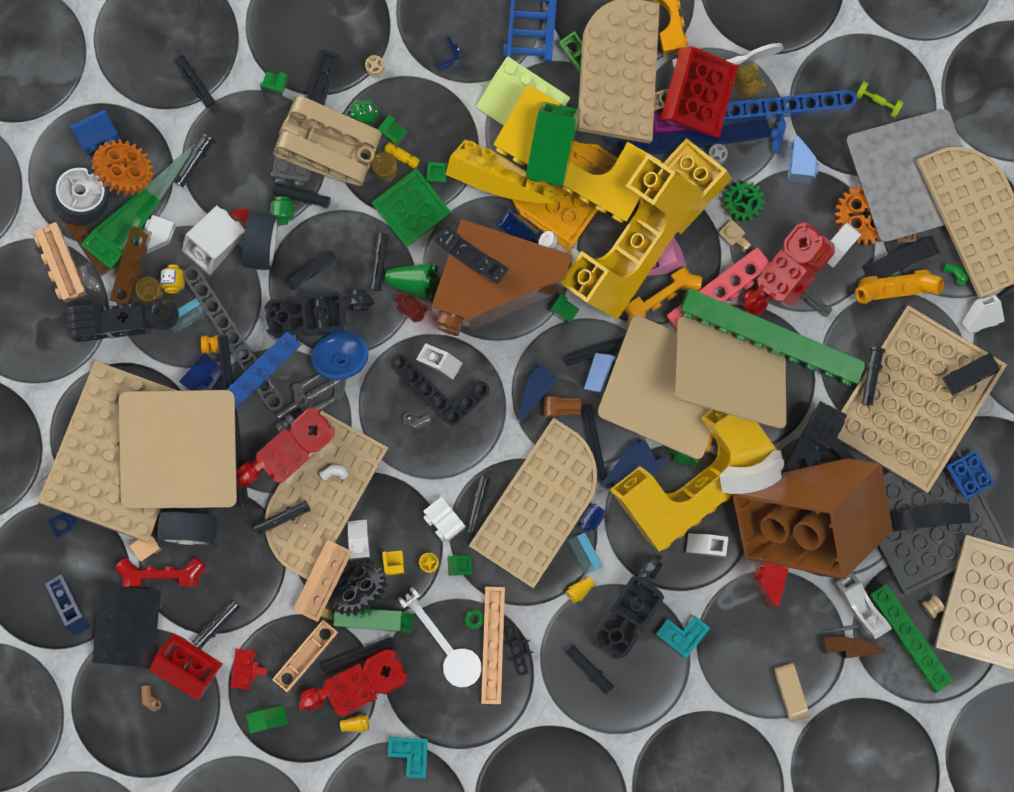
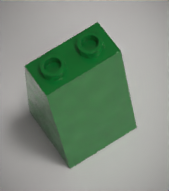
[525,101,581,187]

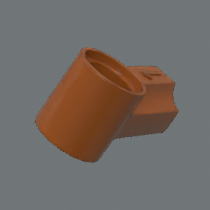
[543,396,581,418]

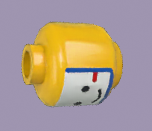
[160,265,185,294]

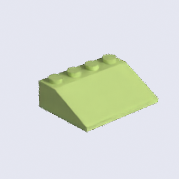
[476,56,570,126]

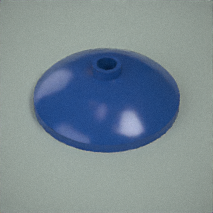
[311,332,369,380]

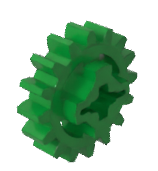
[723,180,765,222]

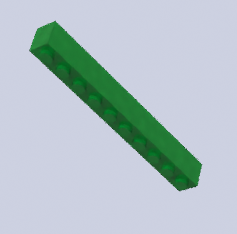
[679,288,866,386]

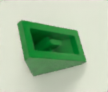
[246,705,288,734]

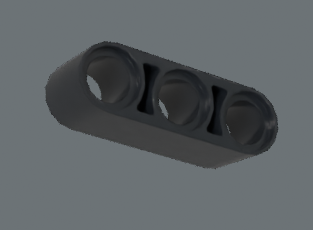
[942,353,1001,396]

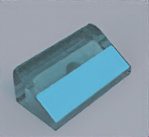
[171,297,207,334]
[568,532,603,575]

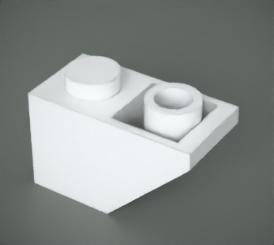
[138,215,176,254]
[962,294,1005,333]
[686,533,728,558]

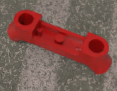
[116,558,206,587]

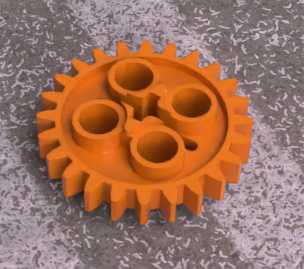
[92,139,154,196]
[834,185,882,246]

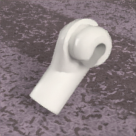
[319,464,349,481]

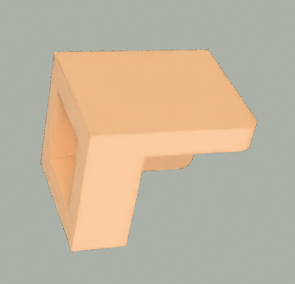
[130,535,162,561]

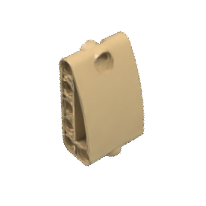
[273,96,382,186]

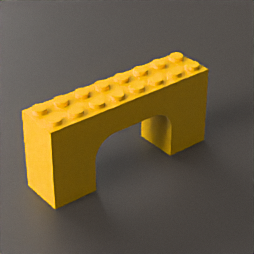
[493,84,662,223]
[560,154,704,319]
[610,410,777,552]

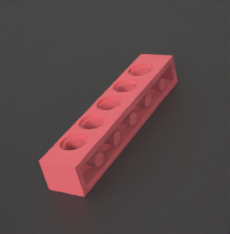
[666,247,770,332]

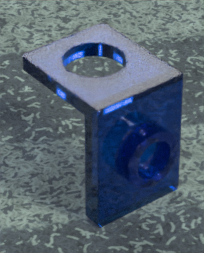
[438,36,461,72]
[48,512,77,537]

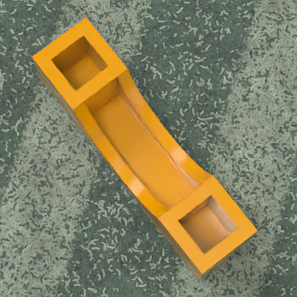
[651,0,688,56]

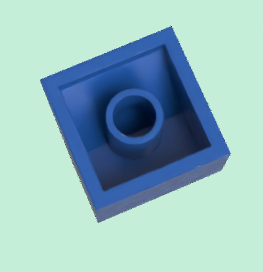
[71,109,120,154]

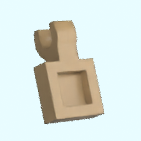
[718,220,751,252]

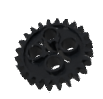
[328,559,388,617]

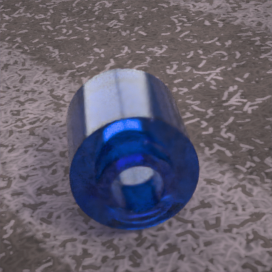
[579,503,606,533]

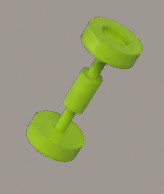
[856,81,904,119]

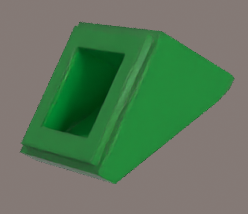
[447,555,472,576]

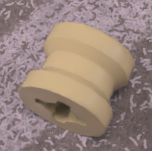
[365,55,385,77]
[922,595,945,619]

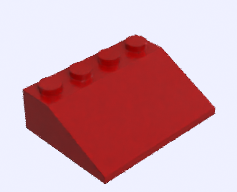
[661,46,738,138]

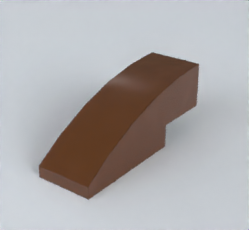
[822,637,886,659]

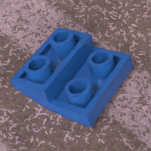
[946,450,995,500]

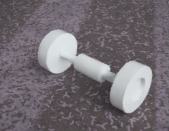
[539,231,581,266]

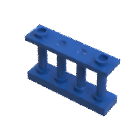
[503,0,557,65]

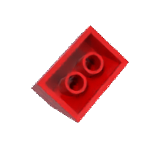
[753,562,789,609]
[149,633,223,701]

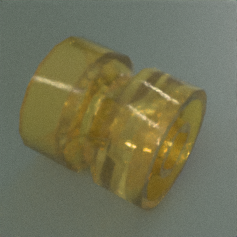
[735,62,767,97]
[372,152,398,181]
[135,277,164,304]

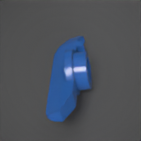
[771,117,786,153]

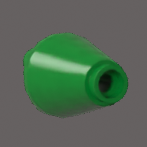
[385,263,440,302]

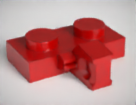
[231,649,268,690]

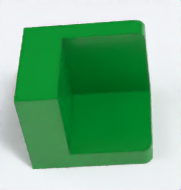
[260,72,288,96]
[377,115,407,147]
[550,294,579,325]

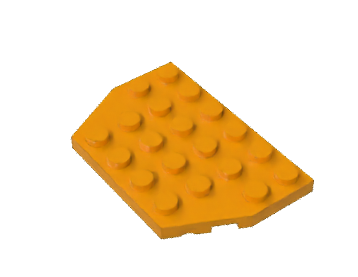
[512,141,618,252]

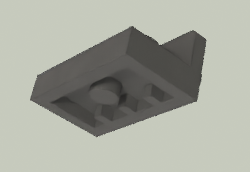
[271,156,311,187]

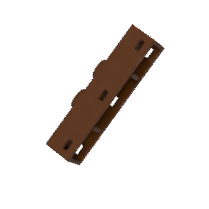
[110,226,152,306]

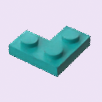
[655,616,710,658]
[388,737,428,778]

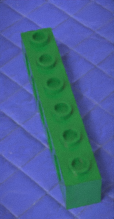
[868,584,953,693]

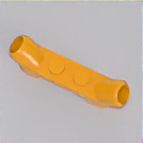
[624,266,702,327]
[855,270,944,305]

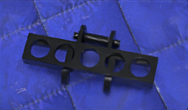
[505,625,534,676]

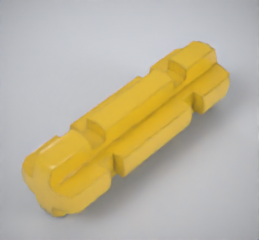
[384,142,420,169]

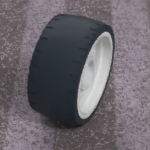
[51,165,109,226]
[242,212,278,270]
[158,512,217,545]

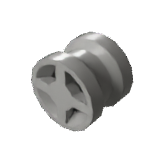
[708,144,728,165]

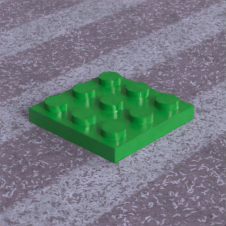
[371,168,452,248]

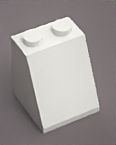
[182,206,245,275]

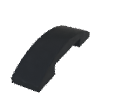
[434,225,509,285]
[863,236,940,279]
[892,504,971,532]

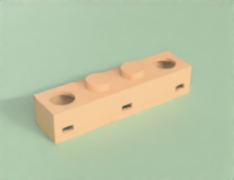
[272,620,338,692]

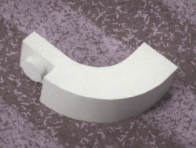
[720,450,784,494]
[836,573,892,639]

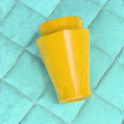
[566,577,595,604]
[340,714,370,733]

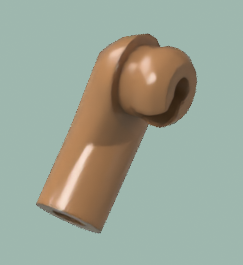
[141,686,162,711]

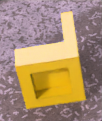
[382,551,405,576]

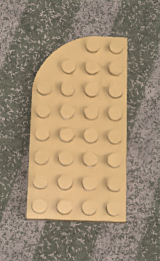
[577,0,660,144]
[916,147,1014,299]
[265,411,389,580]
[469,418,597,589]

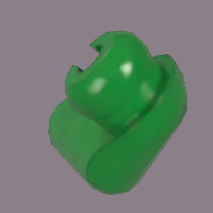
[943,263,968,286]

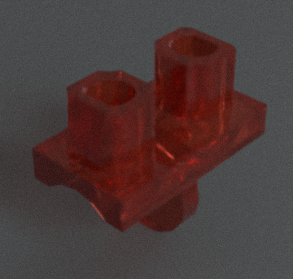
[395,292,428,323]

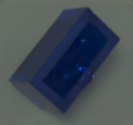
[179,353,221,391]

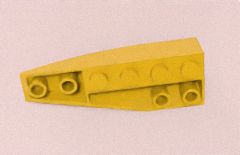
[446,140,561,204]

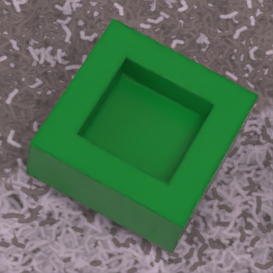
[427,162,447,184]

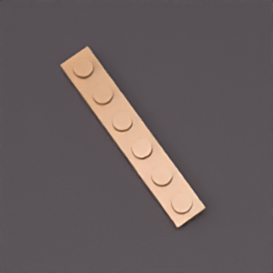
[481,587,505,704]

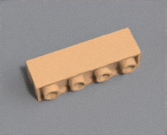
[34,222,87,303]
[293,539,352,622]

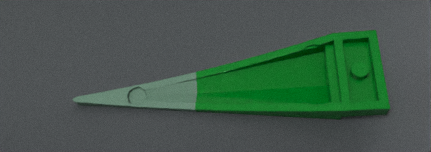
[81,144,196,270]

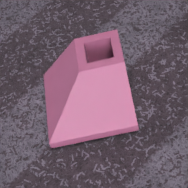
[647,237,686,276]

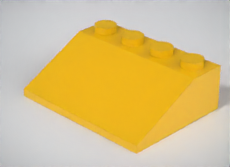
[663,138,732,235]

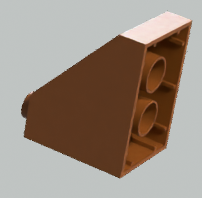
[432,219,572,336]
[733,458,893,579]

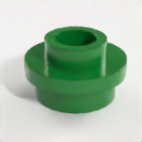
[465,610,484,629]

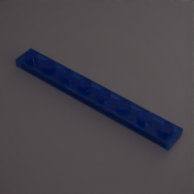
[618,119,770,156]

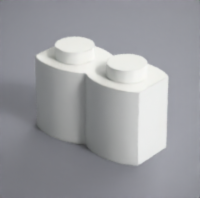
[423,497,466,542]

